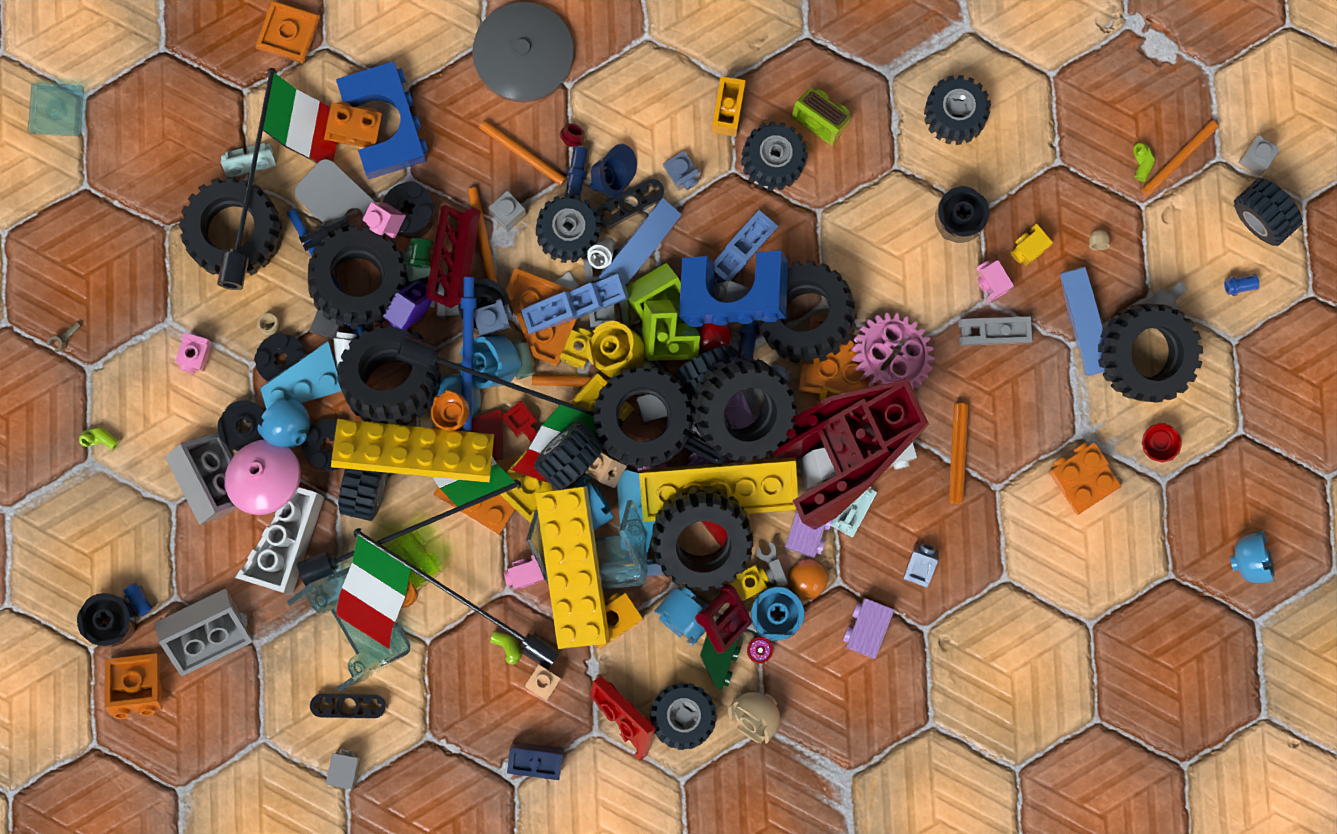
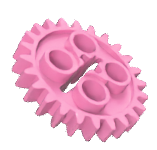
[851,313,934,389]

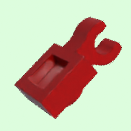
[501,401,537,442]

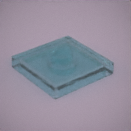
[28,83,84,137]

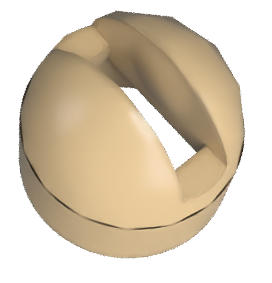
[1089,229,1110,250]
[257,313,279,336]

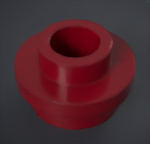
[560,124,585,147]

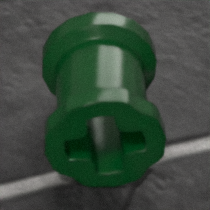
[407,238,433,268]

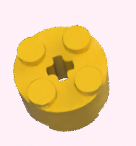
[586,321,645,378]

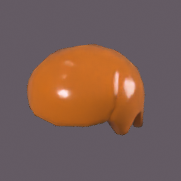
[431,390,470,431]
[787,559,828,600]

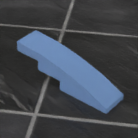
[597,198,682,285]
[713,210,778,291]
[1060,267,1106,376]
[521,274,630,334]

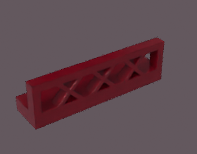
[425,205,481,308]

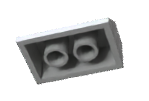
[165,432,238,525]
[154,589,252,677]

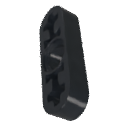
[596,179,664,228]
[310,694,387,719]

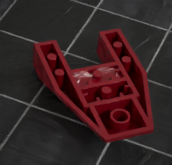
[772,379,929,530]

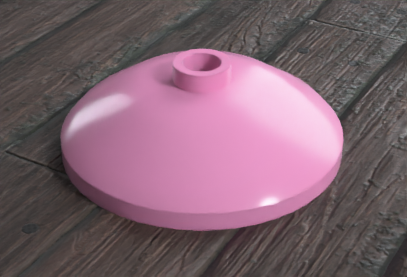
[225,440,301,515]

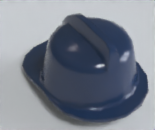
[589,144,637,198]

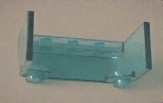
[526,500,648,589]
[287,567,410,692]

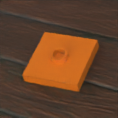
[255,0,320,64]

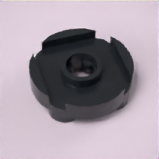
[254,333,307,382]
[217,400,265,451]
[302,419,341,472]

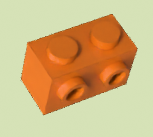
[324,102,382,148]

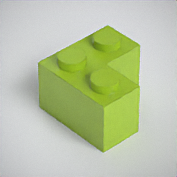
[642,300,700,361]

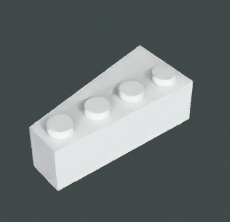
[798,442,917,489]
[235,487,325,596]

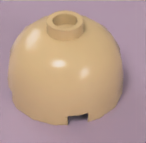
[728,692,781,744]

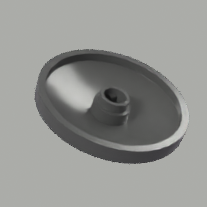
[473,2,574,103]

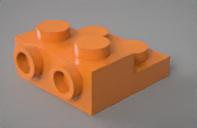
[1049,442,1122,515]
[105,653,162,719]

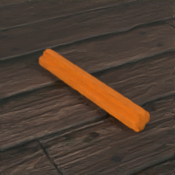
[949,403,968,504]

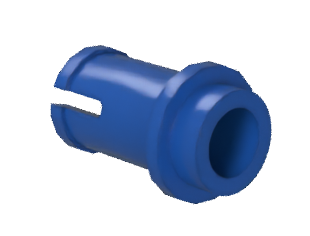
[1224,274,1259,296]
[123,582,153,617]

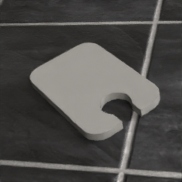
[295,159,375,230]

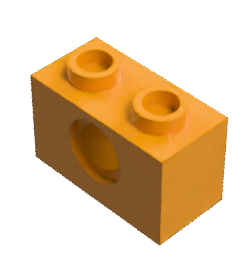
[711,76,746,137]
[597,592,643,649]

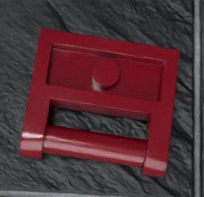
[695,584,752,653]

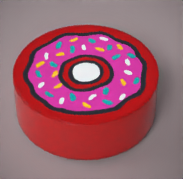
[747,637,773,664]

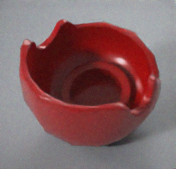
[695,323,731,355]
[1142,423,1182,463]

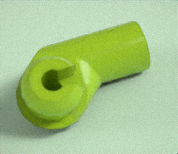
[1133,143,1155,182]
[79,427,120,451]
[490,630,522,665]

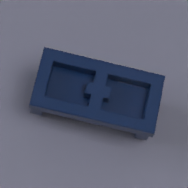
[507,742,564,780]

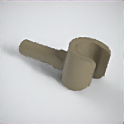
[47,322,81,352]

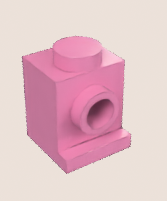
[363,202,406,238]
[976,260,1014,303]
[175,332,213,374]
[503,554,545,591]

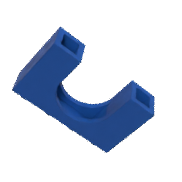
[336,61,429,180]
[679,251,789,327]

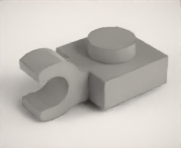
[1144,281,1188,309]
[756,543,788,587]

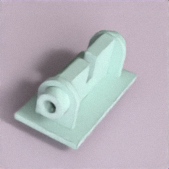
[221,142,276,177]
[831,487,877,538]

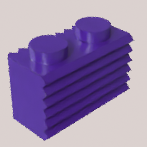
[384,280,432,330]

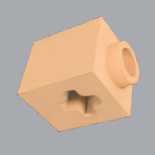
[584,451,627,488]
[524,664,562,701]

